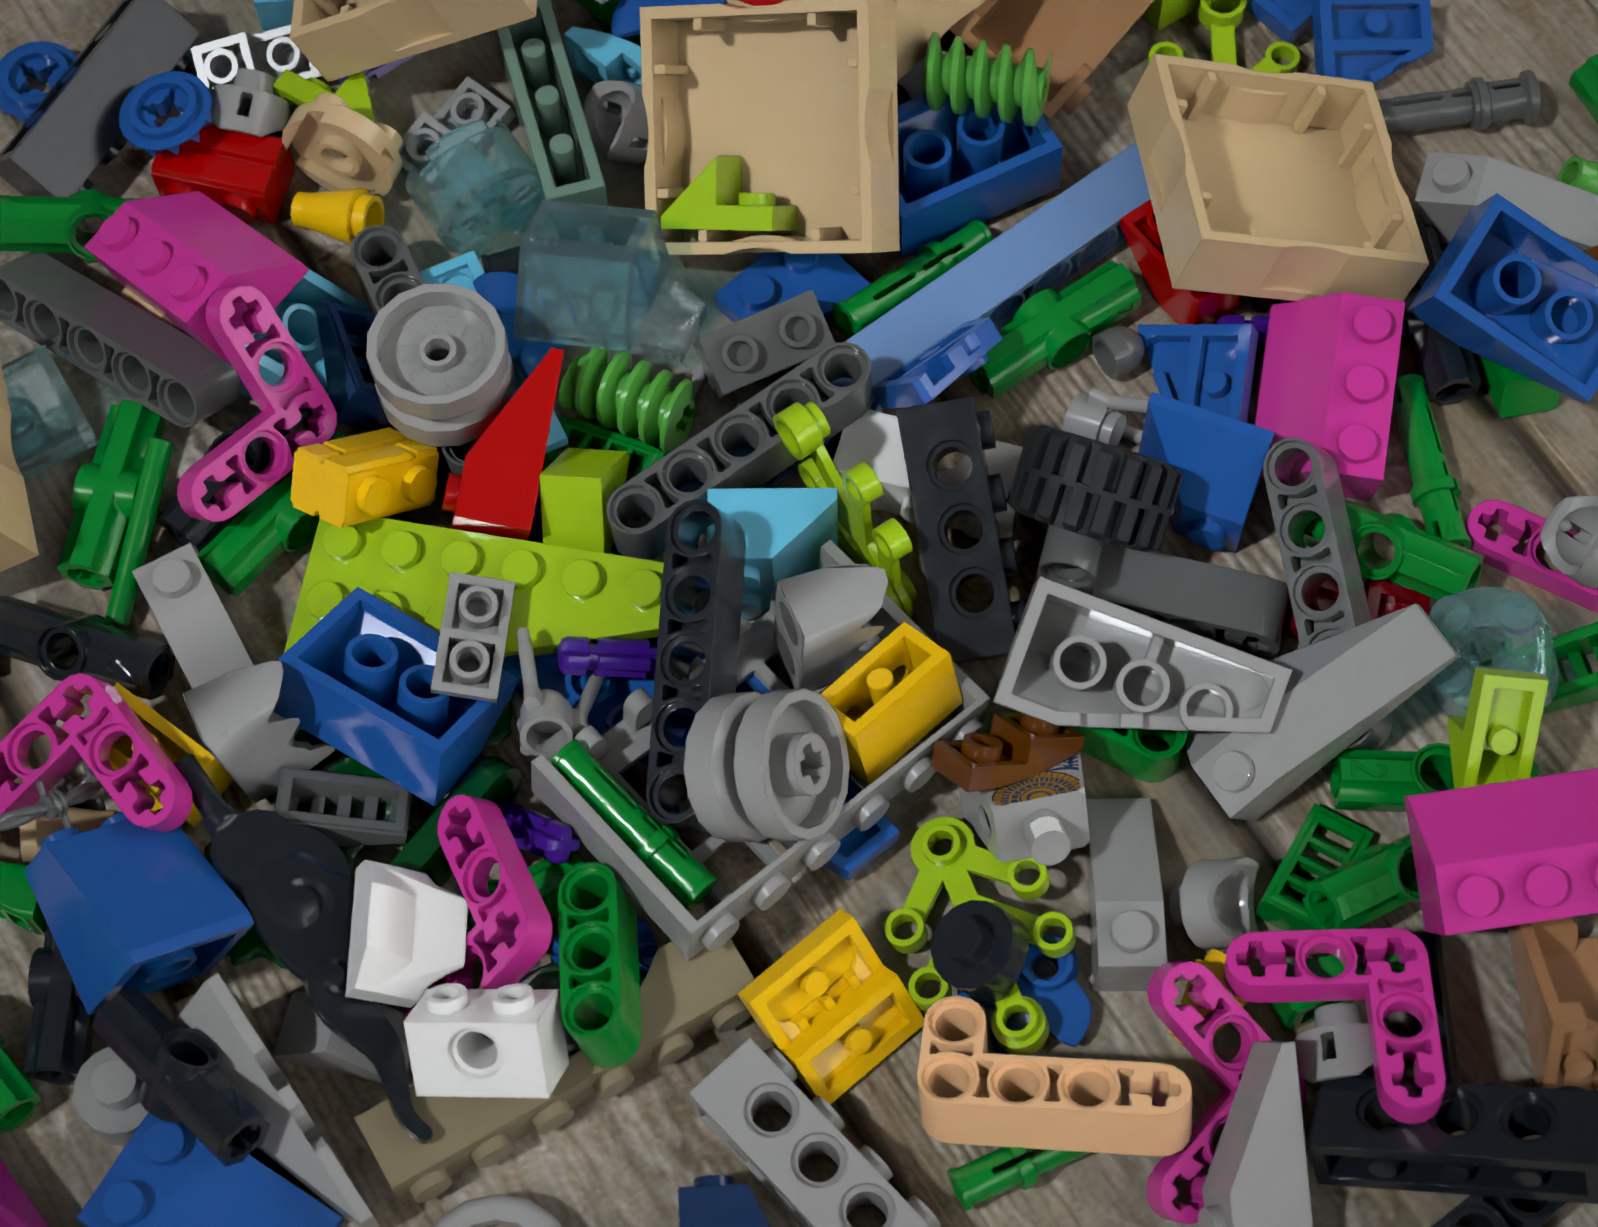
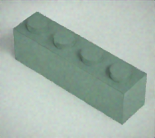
[495,0,610,237]

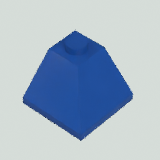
[1138,392,1275,553]

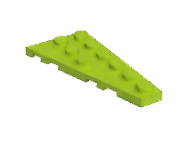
[284,518,664,657]

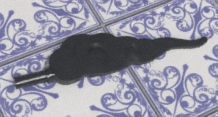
[174,754,433,1144]

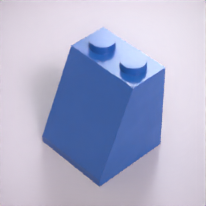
[24,809,255,1015]

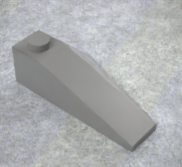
[993,577,1292,734]
[1185,604,1459,821]
[173,973,380,1227]

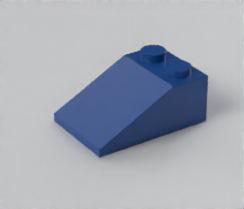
[1408,193,1598,404]
[76,1112,344,1227]

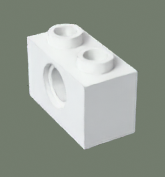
[403,983,569,1098]

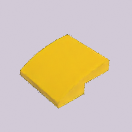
[737,908,924,1104]

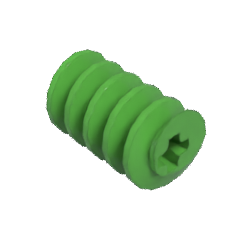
[921,32,1052,127]
[559,341,696,454]

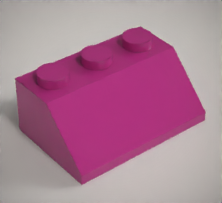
[84,191,309,363]
[1254,292,1405,501]
[1404,768,1598,936]

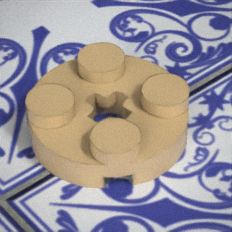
[282,92,403,198]

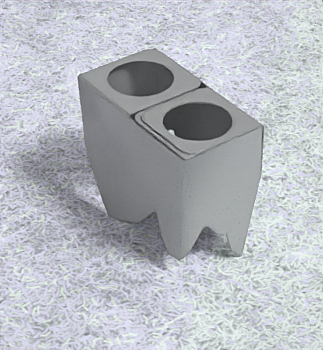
[773,564,888,691]
[183,661,336,804]

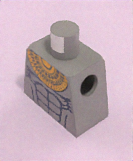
[958,751,1090,866]

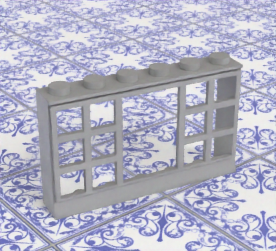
[531,540,990,961]

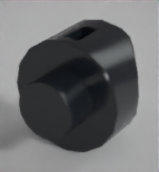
[931,900,1029,1002]

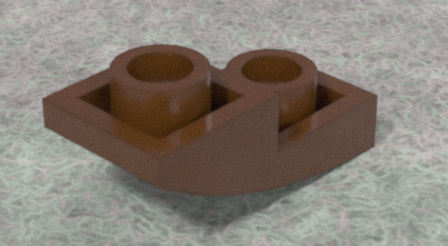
[930,712,1085,792]

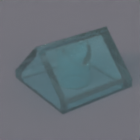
[2,345,99,481]

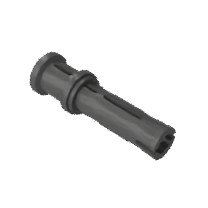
[1378,70,1541,135]

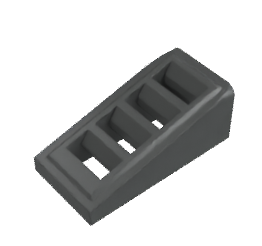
[274,767,412,846]

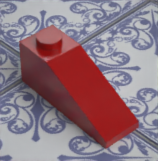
[442,348,564,541]

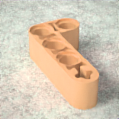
[917,996,1192,1157]

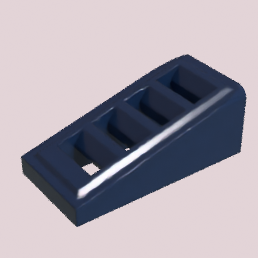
[316,301,390,430]

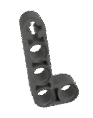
[1036,524,1290,658]

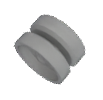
[366,283,514,447]
[684,688,850,843]

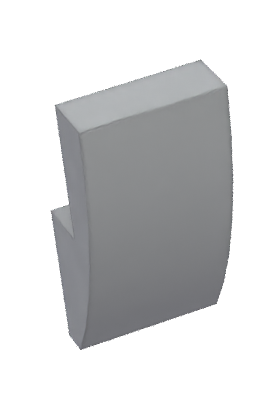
[191,24,326,94]
[398,76,517,192]
[431,572,515,703]

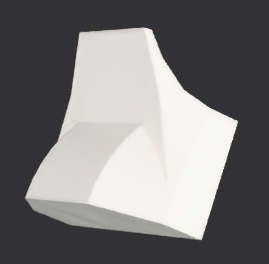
[345,860,468,1008]

